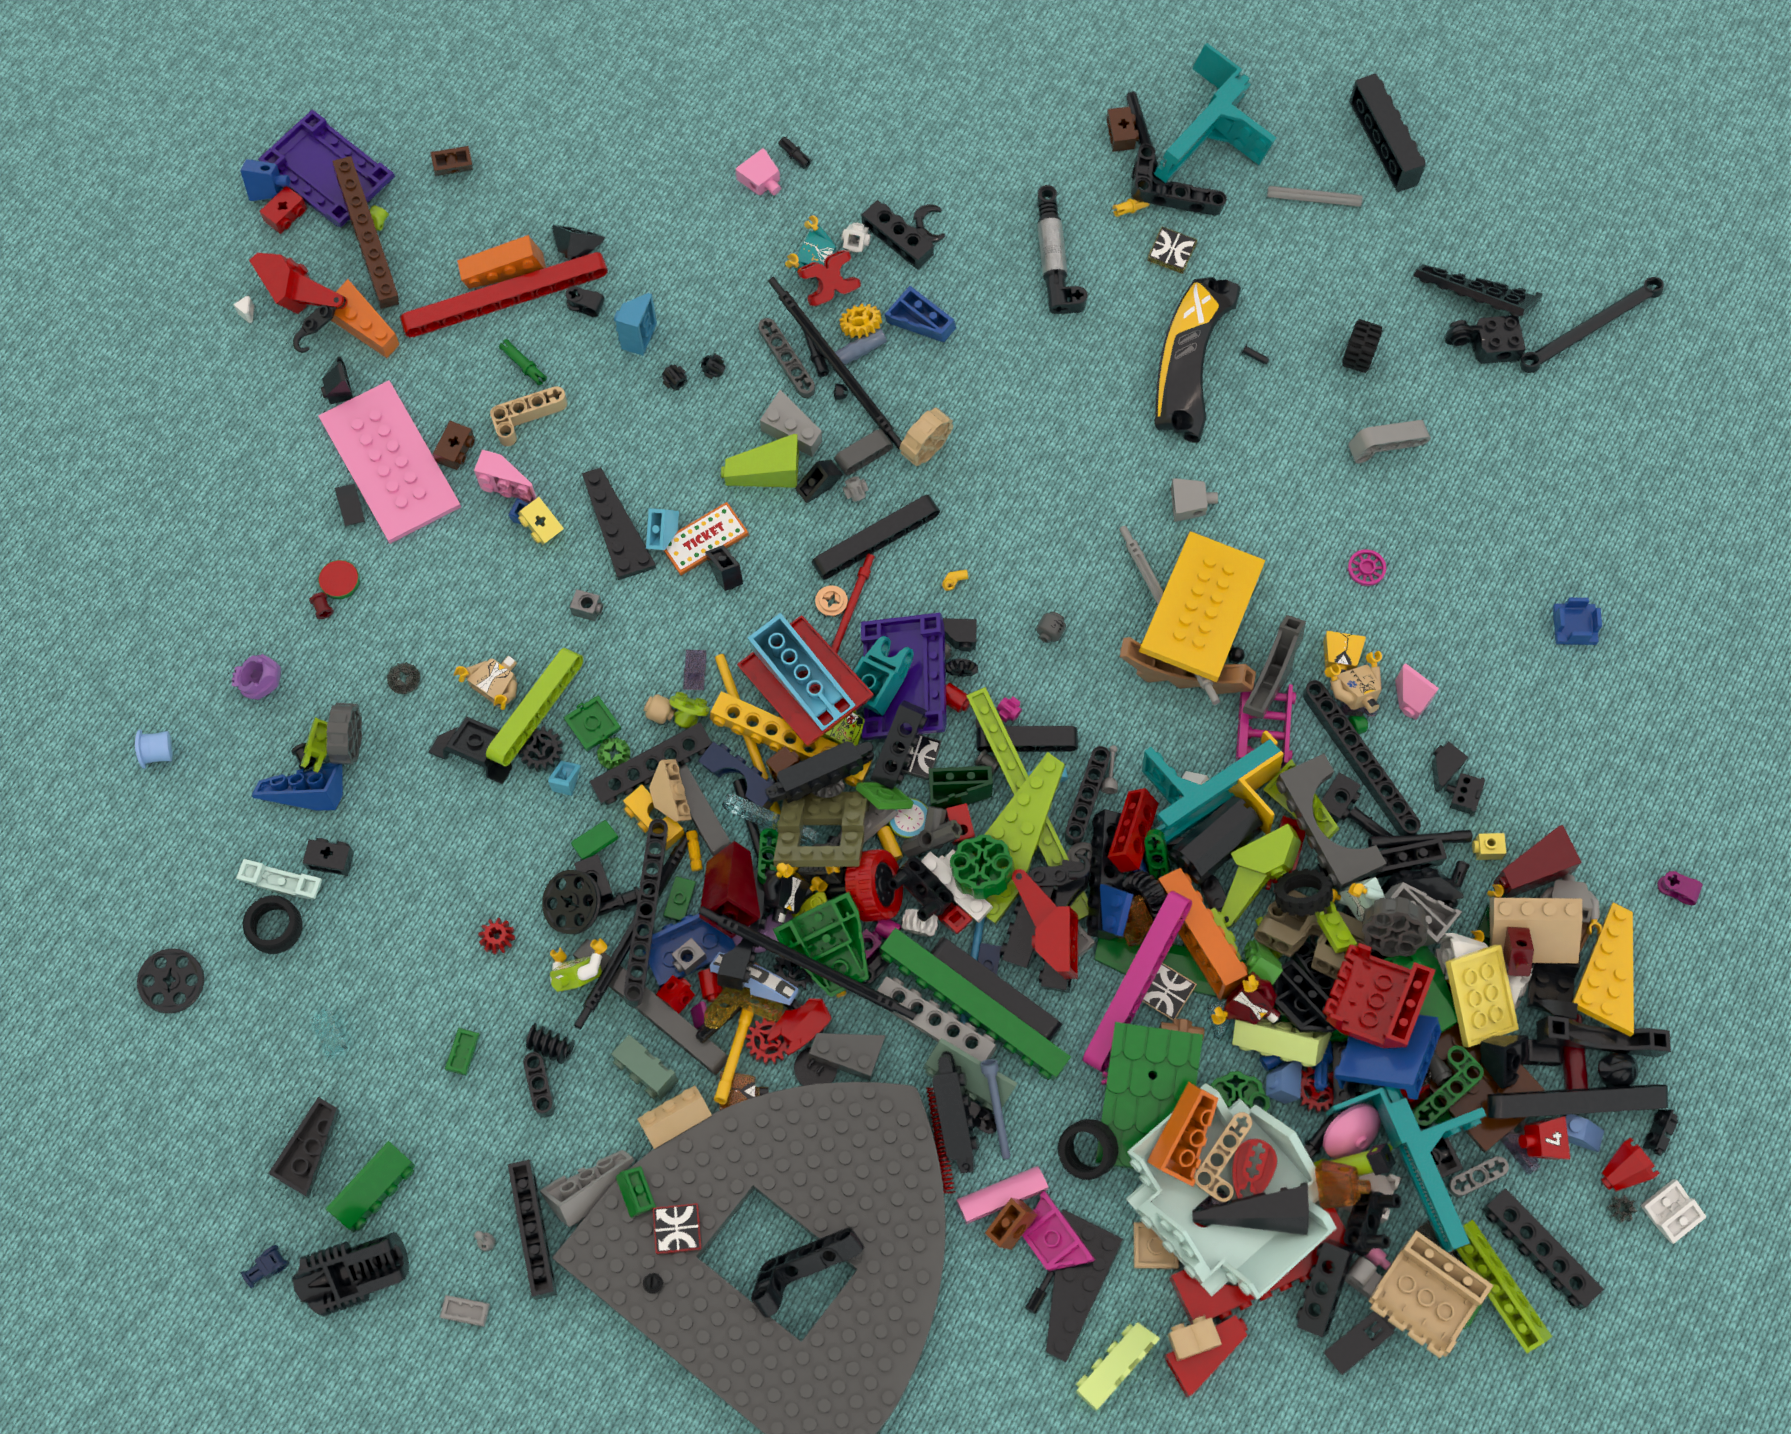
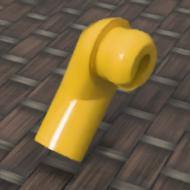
[942,569,968,591]

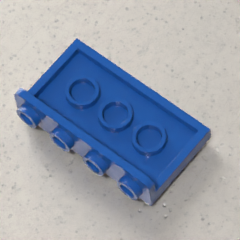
[643,914,736,988]

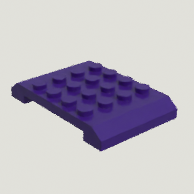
[258,109,395,227]
[861,612,947,740]

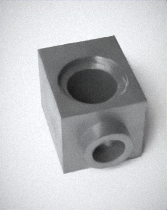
[570,589,603,621]
[672,938,707,975]

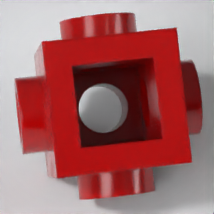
[656,975,695,1014]

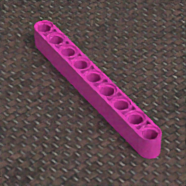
[1083,891,1192,1072]

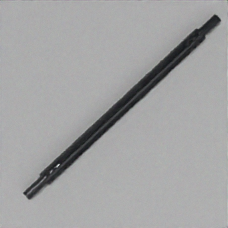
[768,277,902,450]
[574,830,689,1030]
[698,906,916,1020]

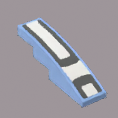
[710,952,799,1005]

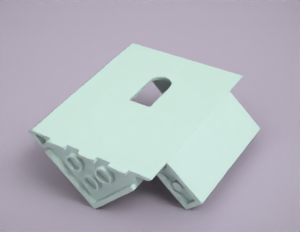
[1126,1083,1337,1300]

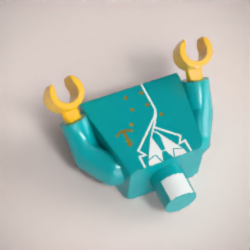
[785,215,843,271]

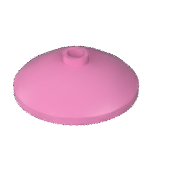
[1323,1104,1381,1159]

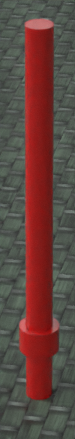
[831,554,875,653]

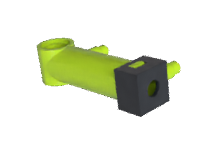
[1313,1143,1396,1189]

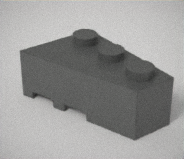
[809,1033,886,1081]

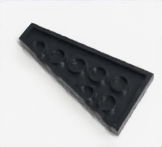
[1045,1209,1123,1363]

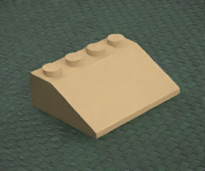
[1490,898,1582,963]

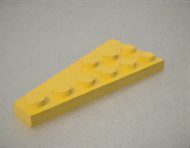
[1572,902,1634,1037]

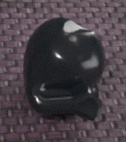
[1598,1053,1639,1087]

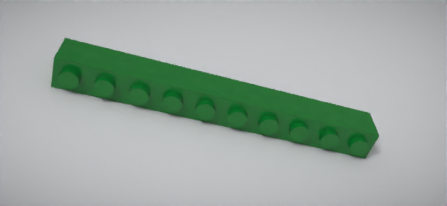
[879,927,1071,1081]

